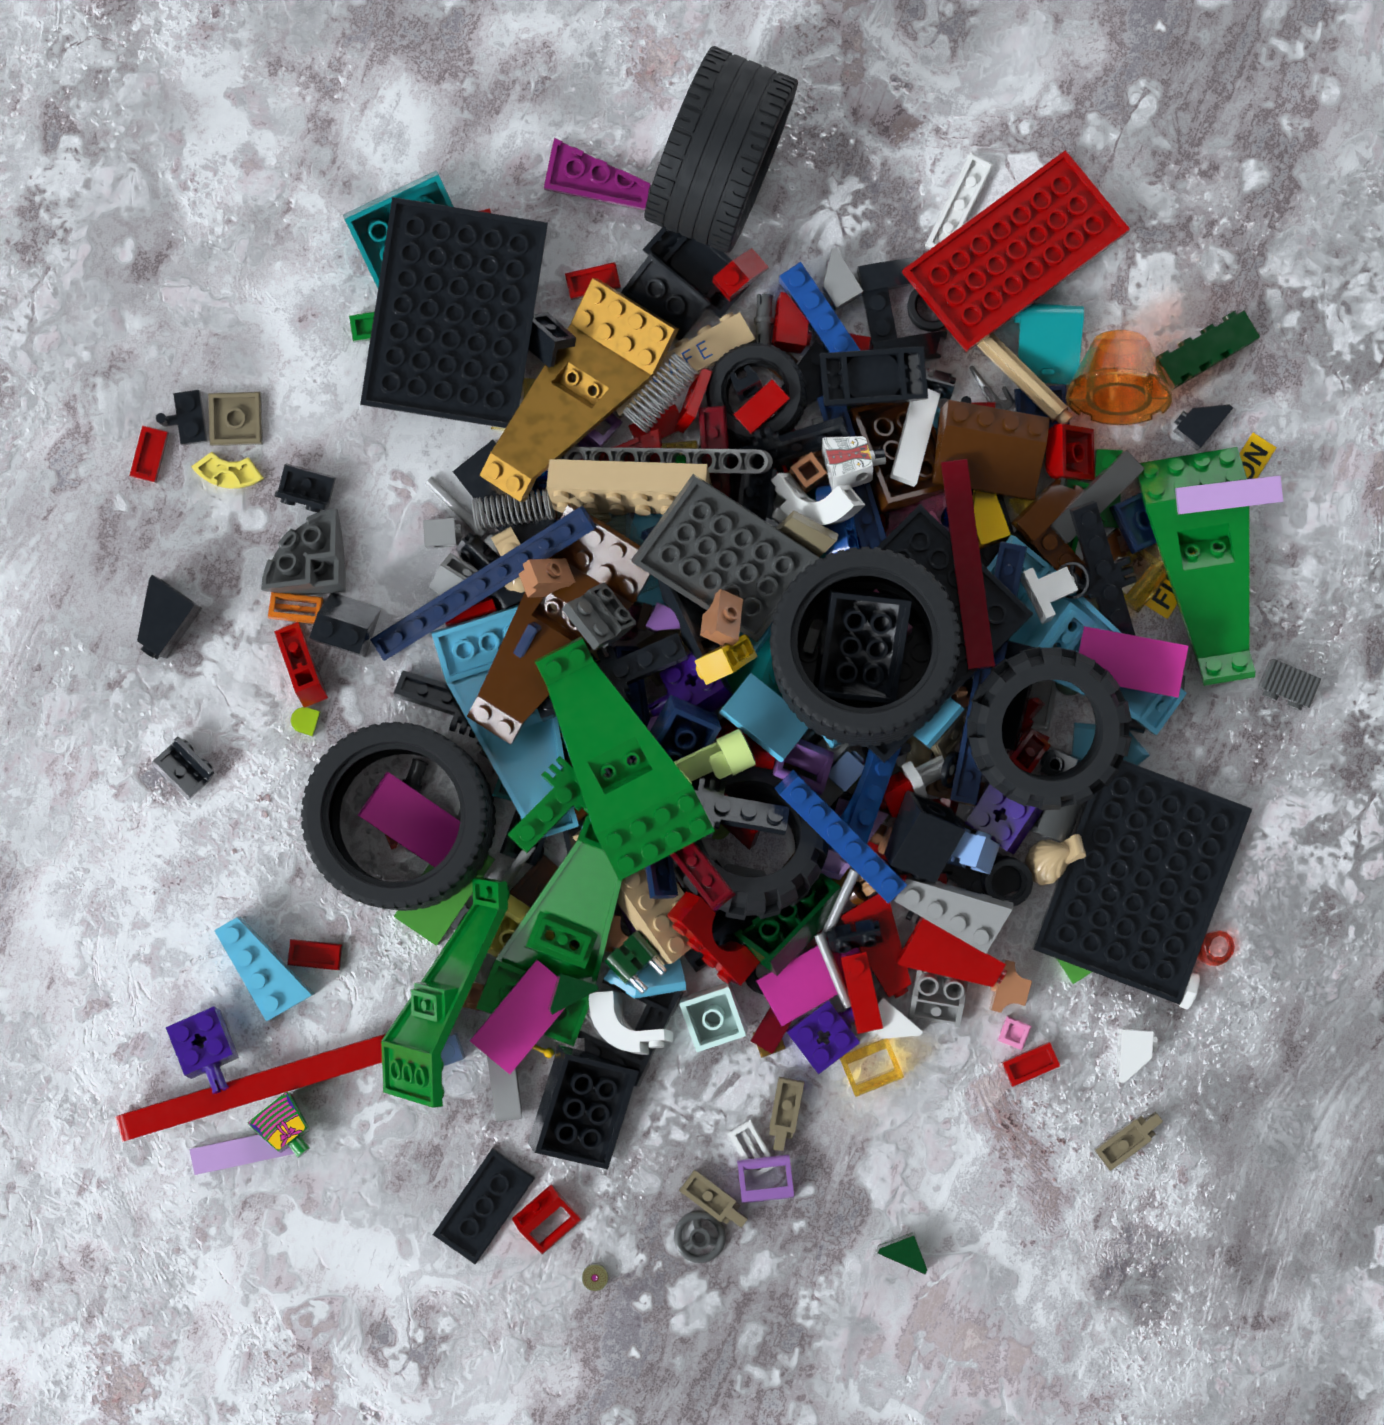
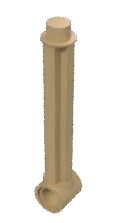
[976,333,1074,424]

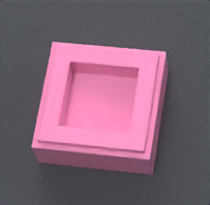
[997,1016,1032,1050]

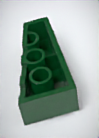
[1152,310,1260,393]
[733,873,841,976]

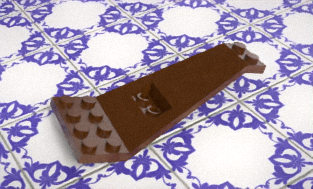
[466,503,651,745]

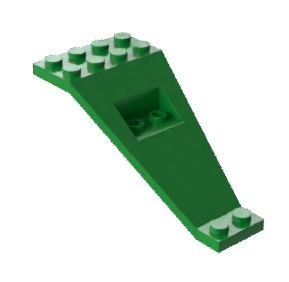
[1137,447,1256,686]
[534,637,715,881]
[475,815,622,1047]

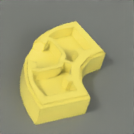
[191,452,264,489]

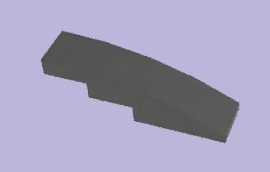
[1050,450,1144,544]

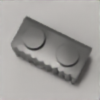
[1258,659,1321,711]

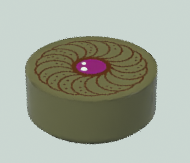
[582,1264,608,1291]

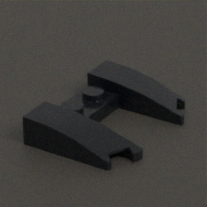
[857,257,947,361]
[578,979,684,1087]

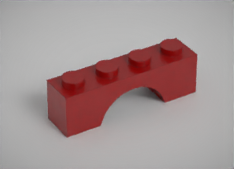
[667,891,760,986]

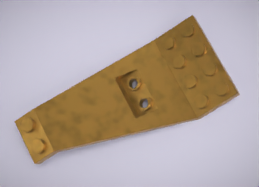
[480,278,679,502]

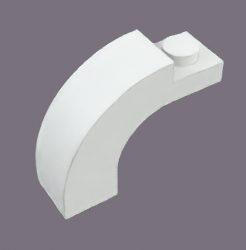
[771,473,865,525]
[589,991,673,1055]

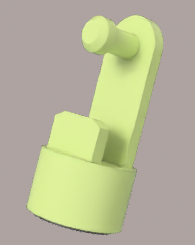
[674,729,756,784]

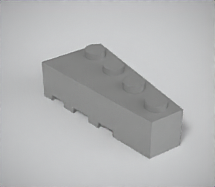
[894,873,1014,954]

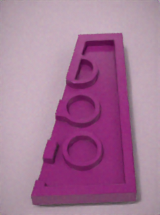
[544,137,651,210]

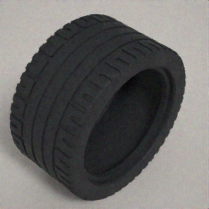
[644,46,798,253]
[770,547,961,747]
[301,722,496,911]

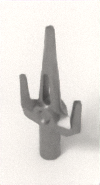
[969,366,1015,410]

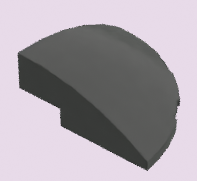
[261,508,346,594]

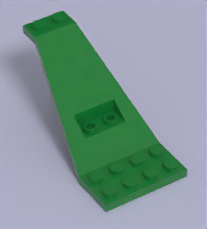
[381,877,510,1108]

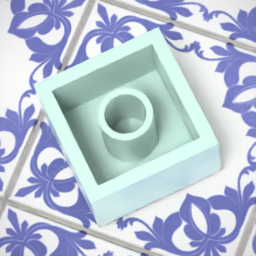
[679,982,748,1052]

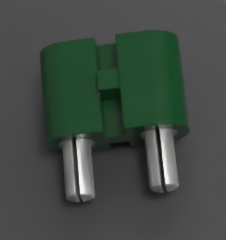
[605,931,667,994]

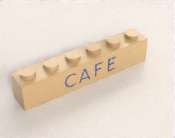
[615,312,755,419]

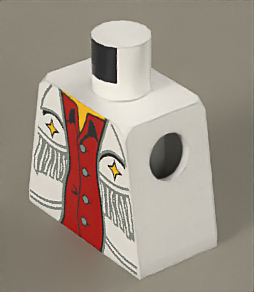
[822,436,886,491]

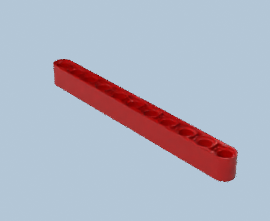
[115,1034,386,1142]

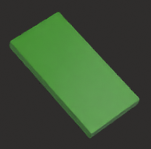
[394,855,495,946]

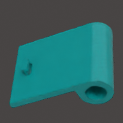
[1014,303,1084,385]

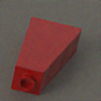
[840,893,911,999]
[896,917,1007,987]

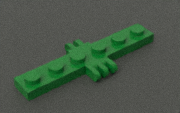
[508,756,607,853]

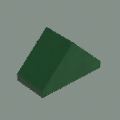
[548,973,599,1015]
[876,1232,928,1275]

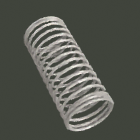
[623,353,699,433]
[472,487,556,531]

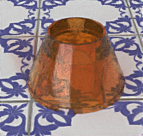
[1066,330,1172,425]

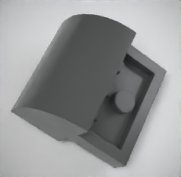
[562,582,636,650]
[1030,803,1083,842]

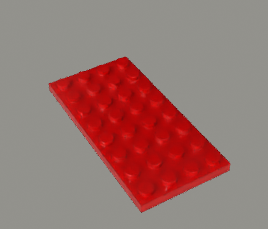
[902,150,1130,353]

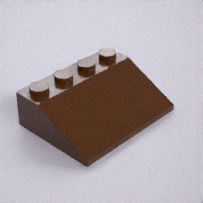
[932,400,1050,501]
[849,402,944,514]

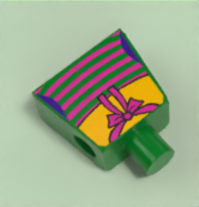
[247,1091,310,1158]

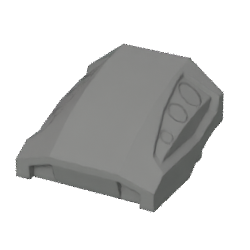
[908,970,968,1028]

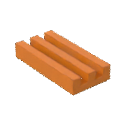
[268,592,324,624]

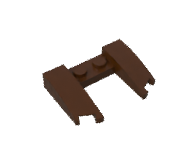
[1011,478,1126,599]

